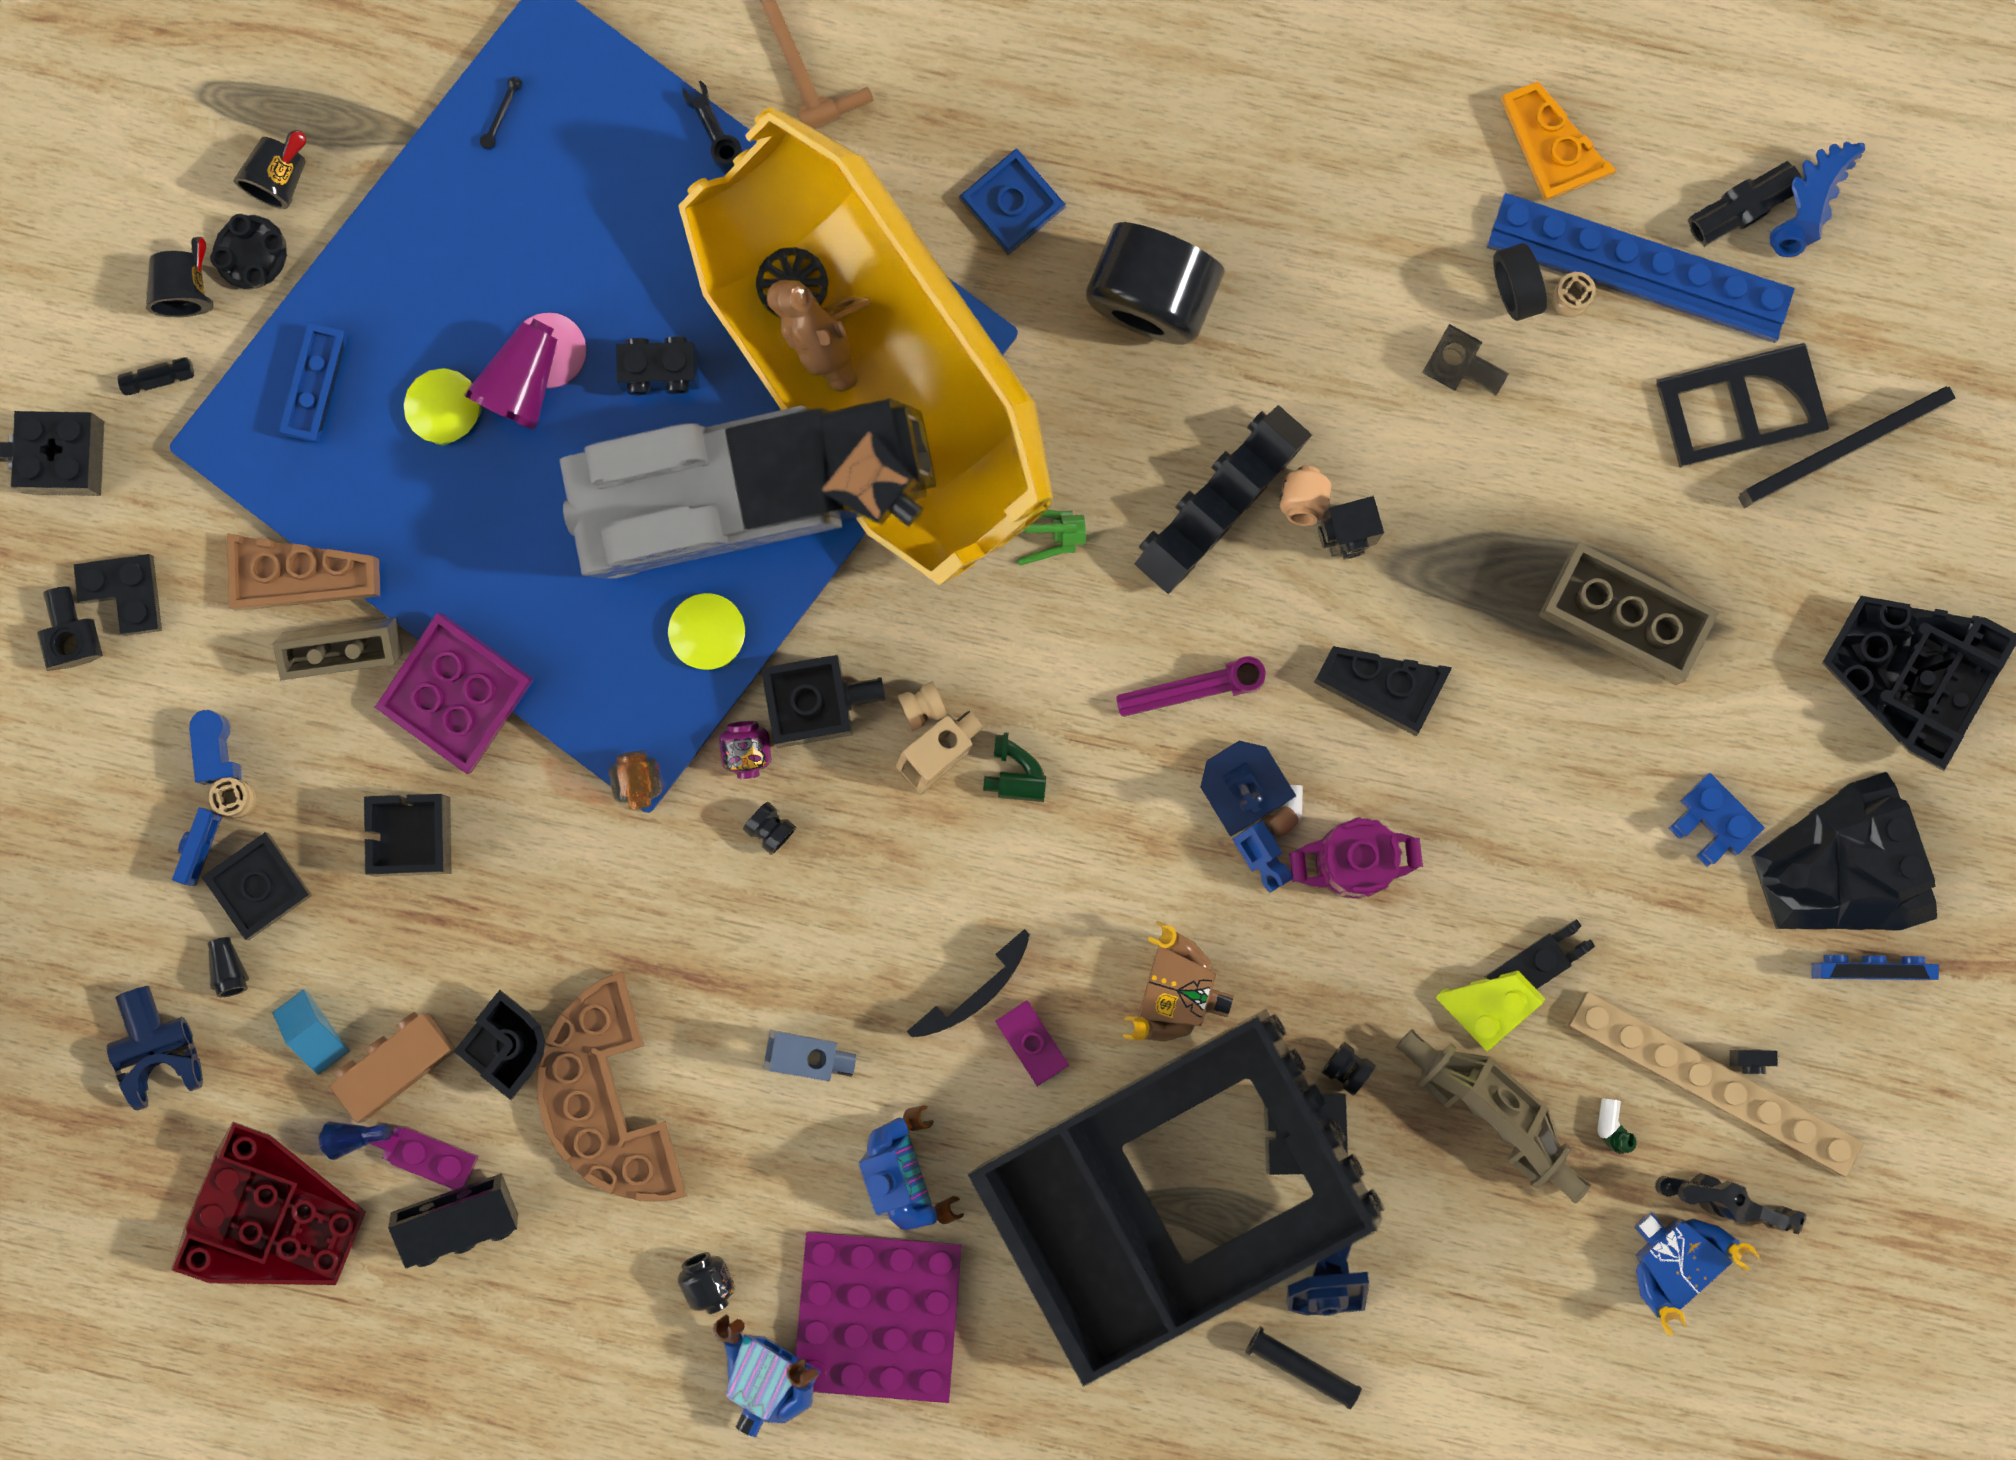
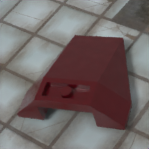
[171,1121,366,1285]

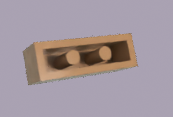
[329,1012,456,1123]

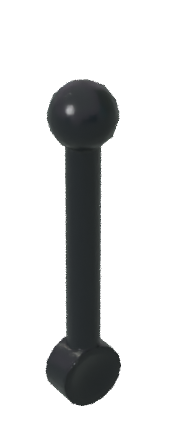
[480,76,522,150]

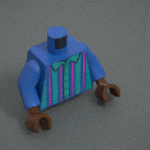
[859,1105,964,1230]
[713,1315,821,1437]

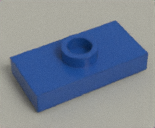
[172,807,222,886]

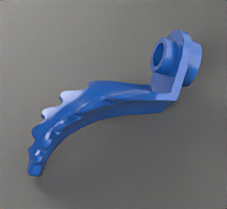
[1769,141,1865,257]

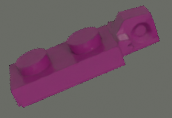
[366,1125,478,1190]

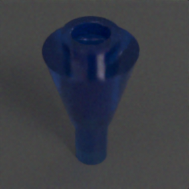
[319,1121,391,1160]

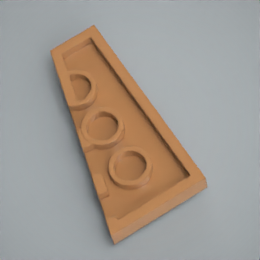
[227,533,380,611]

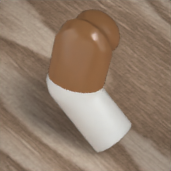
[1263,785,1303,837]

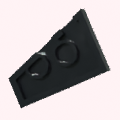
[1314,646,1452,736]

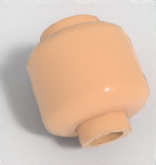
[1280,466,1332,526]

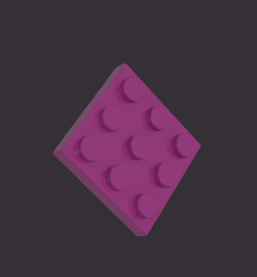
[374,612,534,774]

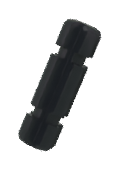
[117,357,194,396]

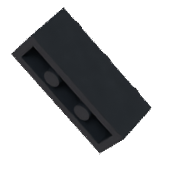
[388,1173,518,1269]

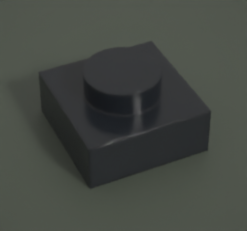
[1730,1050,1778,1074]

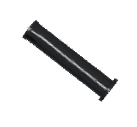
[1245,1326,1362,1410]

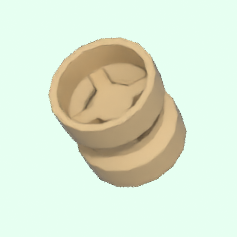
[1552,272,1596,317]
[898,681,947,731]
[208,777,256,818]

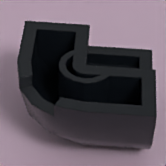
[453,990,545,1100]

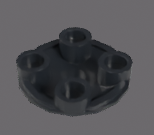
[210,213,287,290]

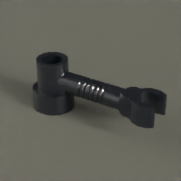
[683,80,742,174]

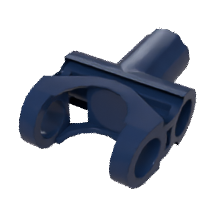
[107,986,203,1111]

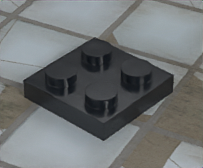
[202,832,312,940]

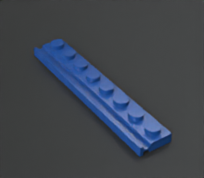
[1486,193,1795,343]

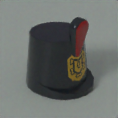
[233,130,306,209]
[146,237,213,317]

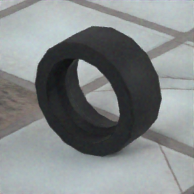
[1493,243,1547,321]

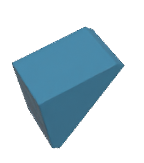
[272,989,350,1075]

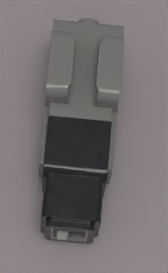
[559,398,936,579]

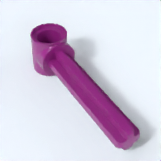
[1116,656,1266,717]

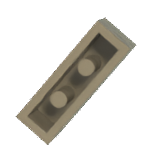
[272,616,403,681]

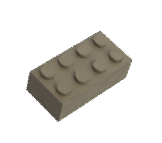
[1538,542,1719,686]

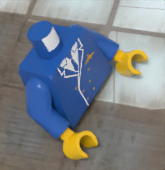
[1634,1212,1759,1336]

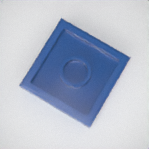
[959,148,1066,255]

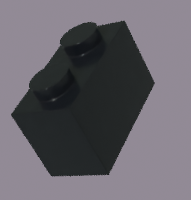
[1318,496,1384,560]

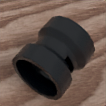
[743,801,797,855]
[1321,1042,1376,1096]

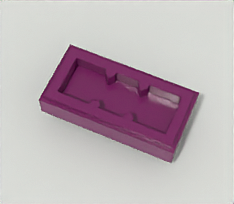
[995,1000,1069,1086]

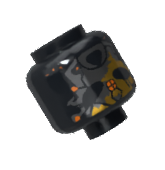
[677,1252,735,1314]

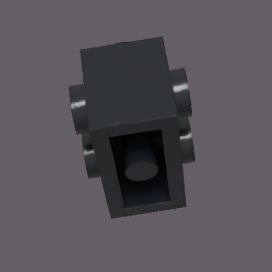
[616,337,699,396]

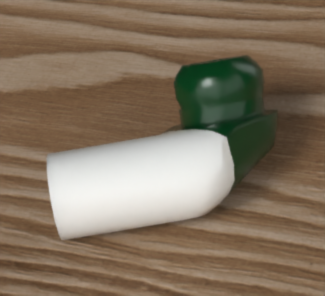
[1597,1098,1637,1154]

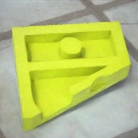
[1435,971,1545,1052]

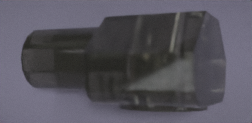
[1422,324,1509,396]

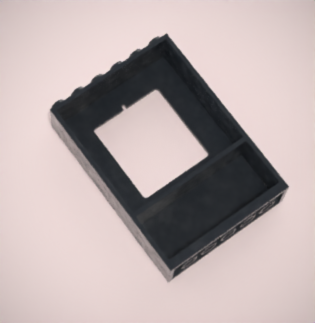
[968,1009,1384,1387]

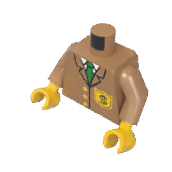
[1123,921,1234,1042]

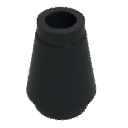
[207,937,249,998]

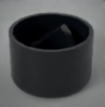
[1086,222,1225,345]

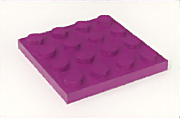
[796,1231,962,1403]

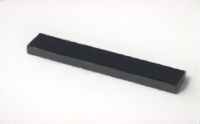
[1738,386,1956,509]

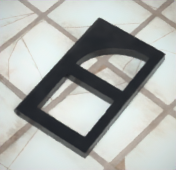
[1656,343,1829,468]

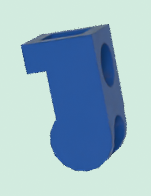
[189,710,242,785]

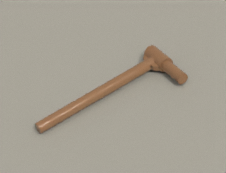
[759,0,874,129]

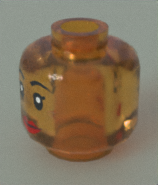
[608,750,662,810]

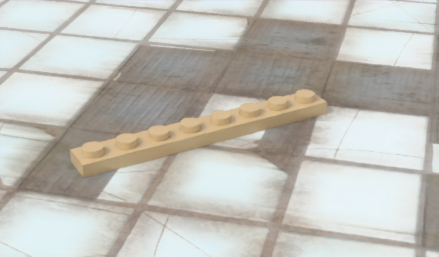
[1567,992,1864,1177]

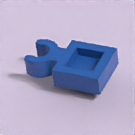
[1232,820,1293,893]

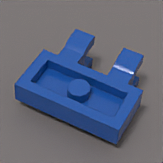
[1669,773,1765,867]

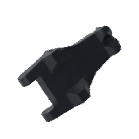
[1655,1173,1807,1235]

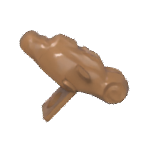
[767,280,872,391]

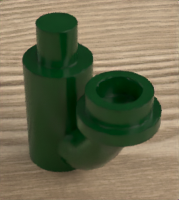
[983,732,1046,802]

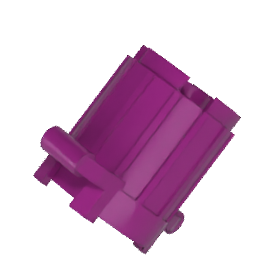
[1289,817,1423,899]

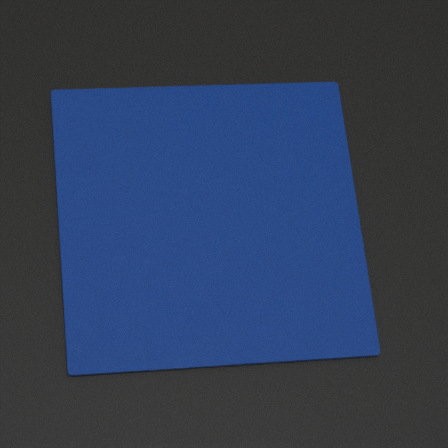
[170,0,1018,813]

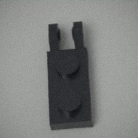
[1484,919,1596,989]

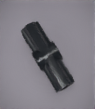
[1688,160,1802,247]

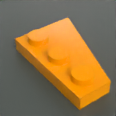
[1501,81,1617,202]

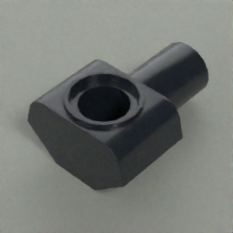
[37,586,103,671]

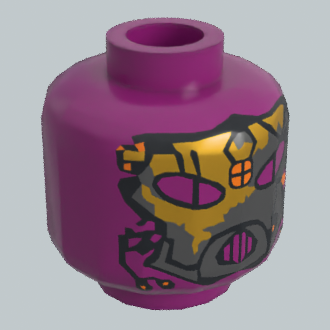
[719,721,772,779]

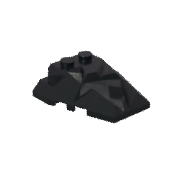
[1822,596,2016,771]
[1751,772,1937,931]

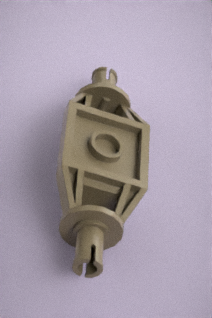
[1396,1029,1591,1204]

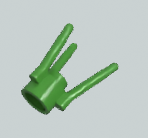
[1017,509,1086,565]

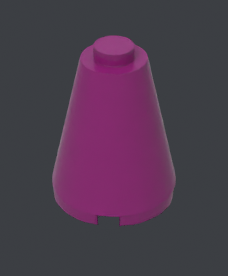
[464,318,558,431]

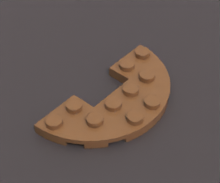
[537,971,687,1202]

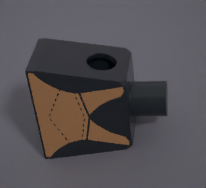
[820,430,924,527]

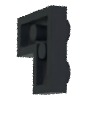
[73,554,162,636]

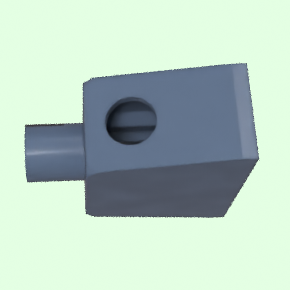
[763,1030,856,1082]

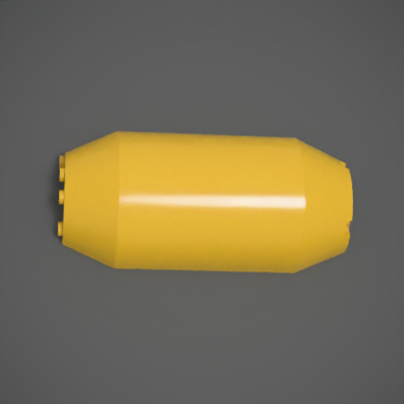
[678,107,1053,585]

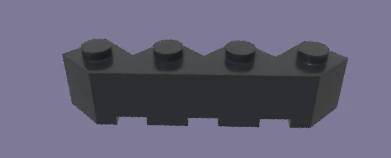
[1134,405,1312,594]

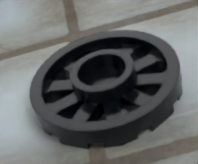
[756,247,828,318]

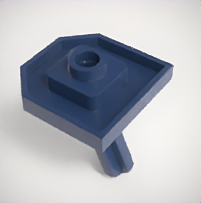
[1200,740,1297,837]
[1286,1244,1369,1316]

